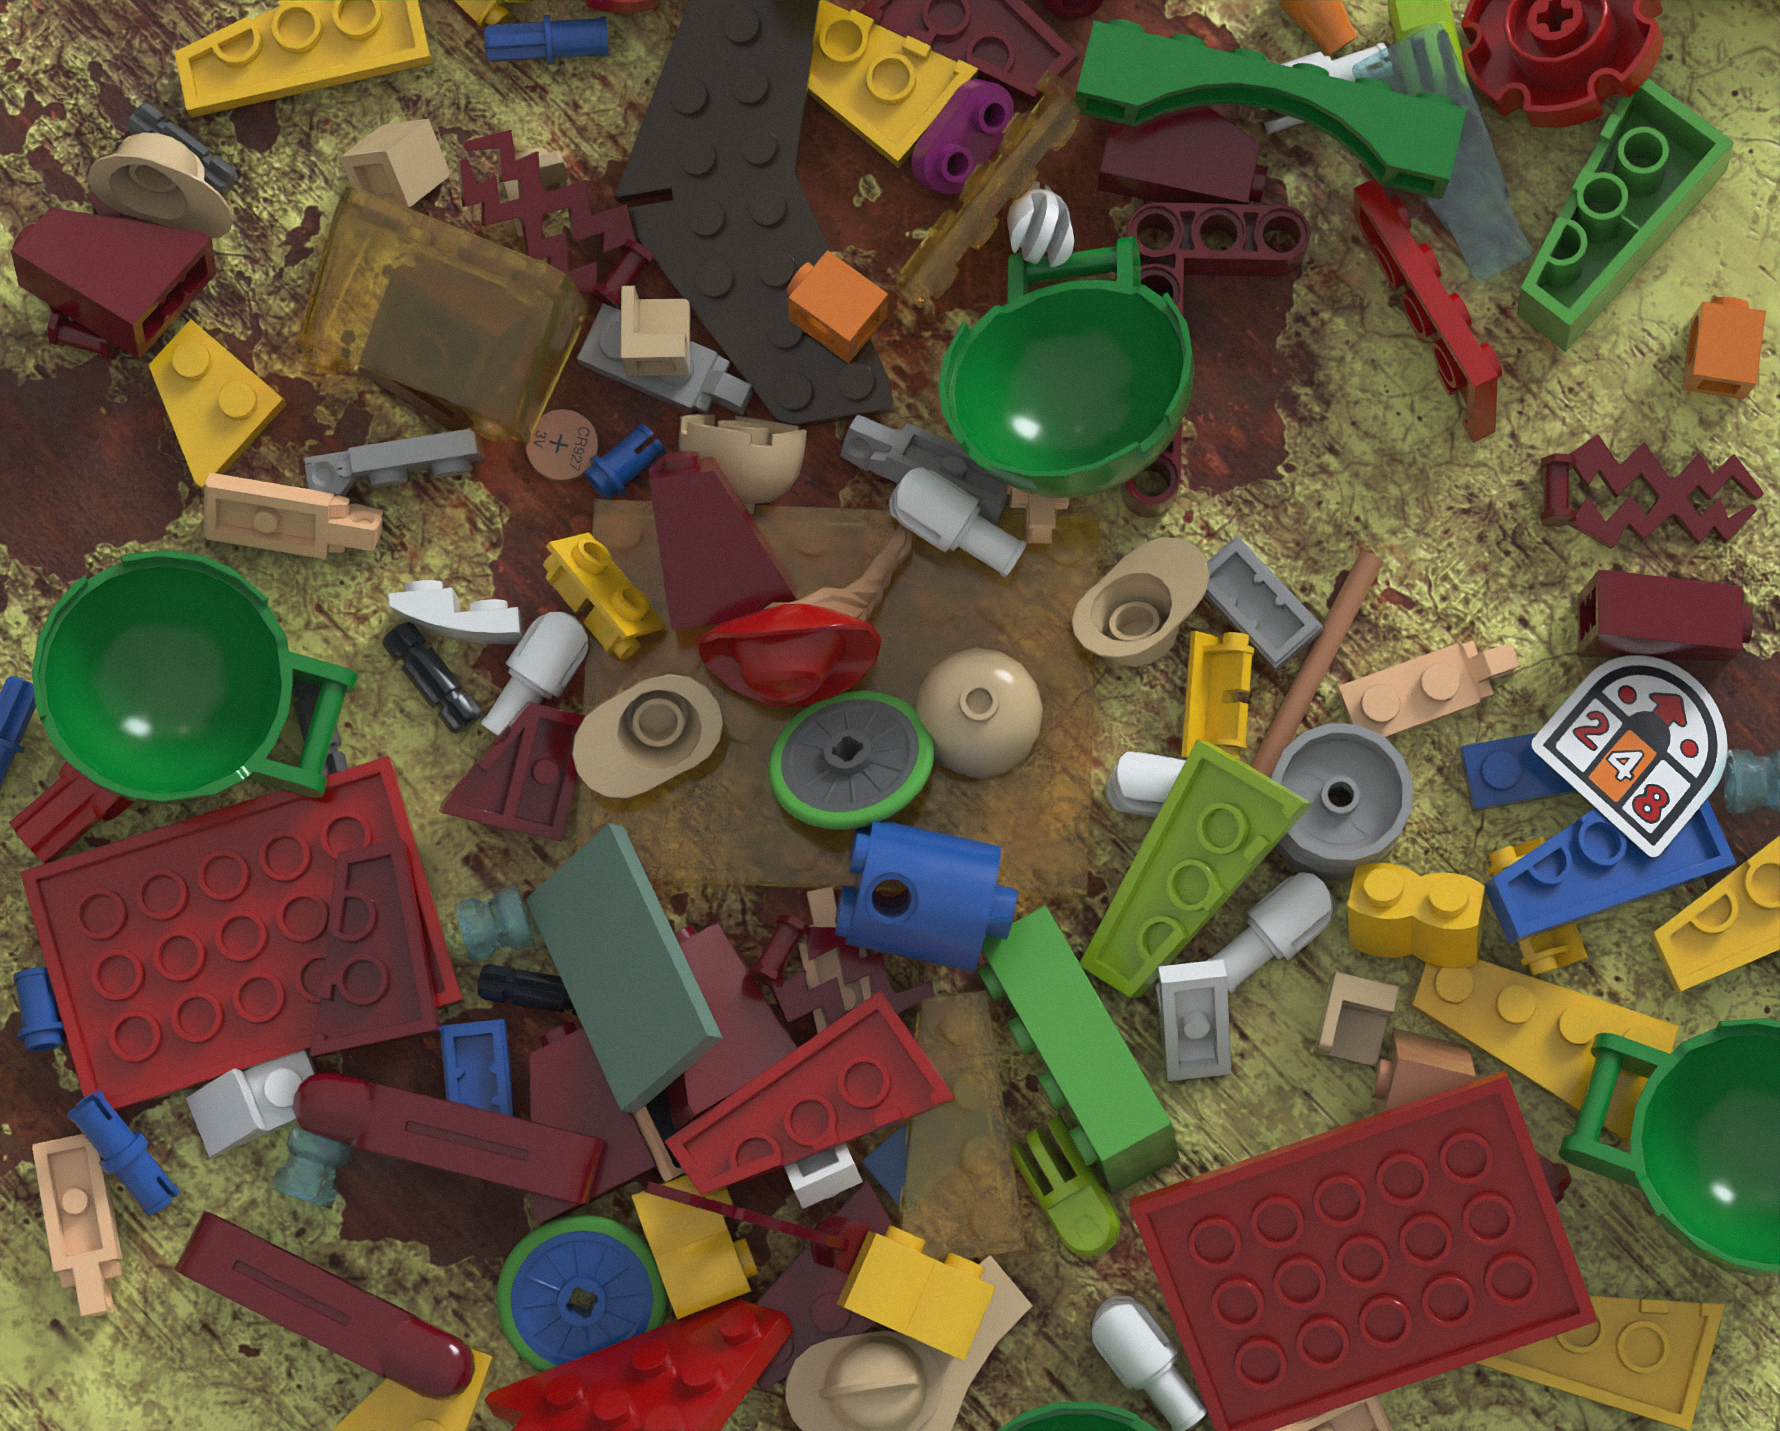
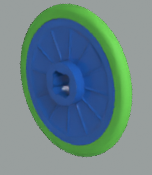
[496,1215,667,1372]

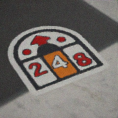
[1531,655,1728,857]

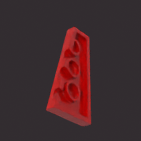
[1354,178,1503,443]
[664,990,957,1197]

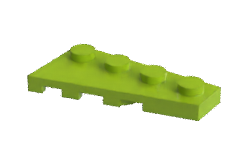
[1080,740,1313,998]

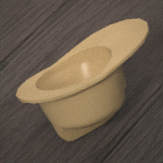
[87,132,234,238]
[1072,537,1210,669]
[572,674,723,798]
[785,1331,943,1431]

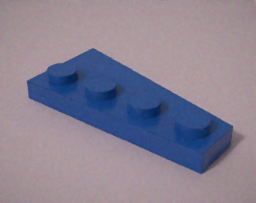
[1484,799,1737,945]

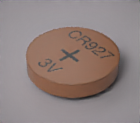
[526,409,599,483]

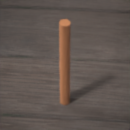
[1250,551,1383,778]

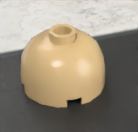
[678,414,807,515]
[915,647,1043,779]

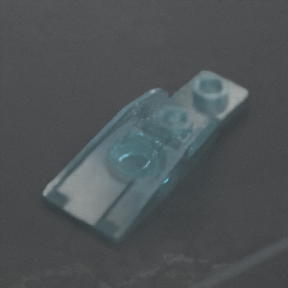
[1352,23,1531,281]

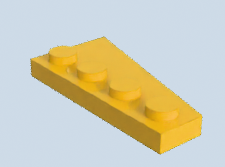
[174,0,433,118]
[807,0,979,168]
[1649,835,1780,994]
[1410,959,1679,1147]
[1474,1295,1726,1431]

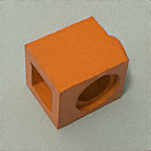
[786,250,888,364]
[1682,297,1766,399]

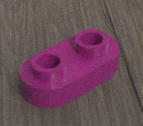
[912,79,1014,194]

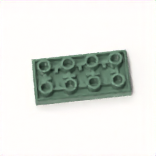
[526,823,723,1113]

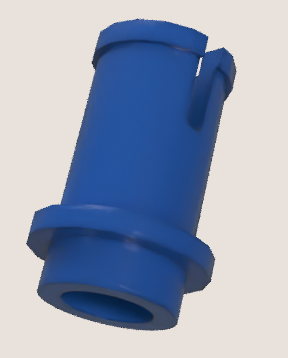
[583,423,666,501]
[13,967,66,1052]

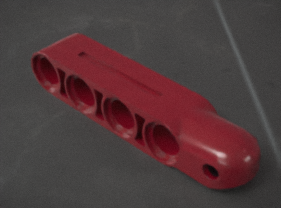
[293,1072,604,1204]
[174,1210,475,1401]

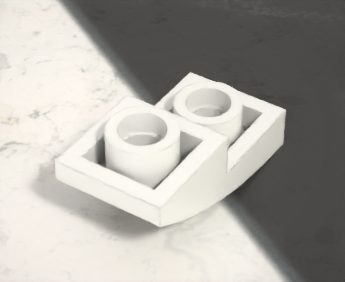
[388,580,525,644]

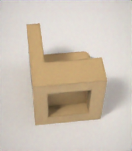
[339,119,450,213]
[621,286,690,376]
[1313,972,1399,1067]

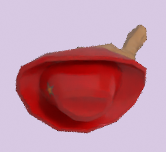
[695,524,912,708]

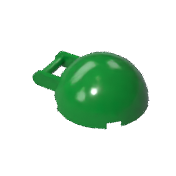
[938,236,1195,498]
[32,550,358,805]
[1558,1018,1780,1277]

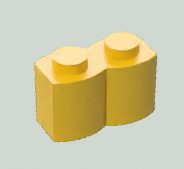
[1347,863,1485,968]
[632,1175,759,1319]
[837,1225,996,1361]

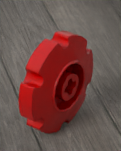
[1461,0,1664,128]

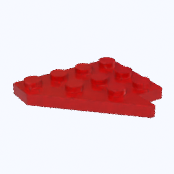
[484,1298,793,1431]

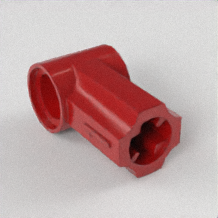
[9,761,135,864]

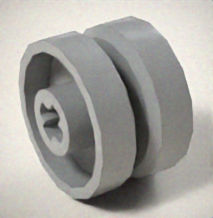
[1271,723,1413,881]

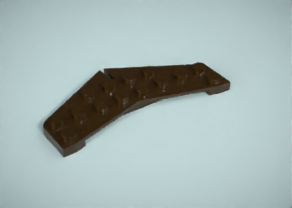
[614,0,895,428]

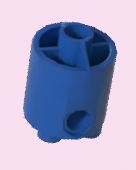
[835,820,1018,972]

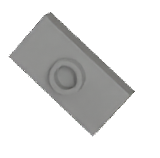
[1204,535,1323,673]

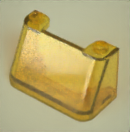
[296,187,590,445]

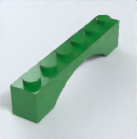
[1073,19,1467,200]

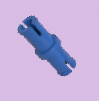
[67,1089,180,1216]

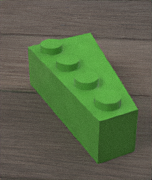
[1517,78,1734,352]
[975,905,1180,1196]

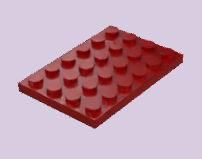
[20,756,465,1112]
[1129,1070,1598,1431]

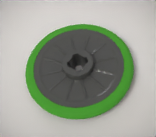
[768,691,934,830]

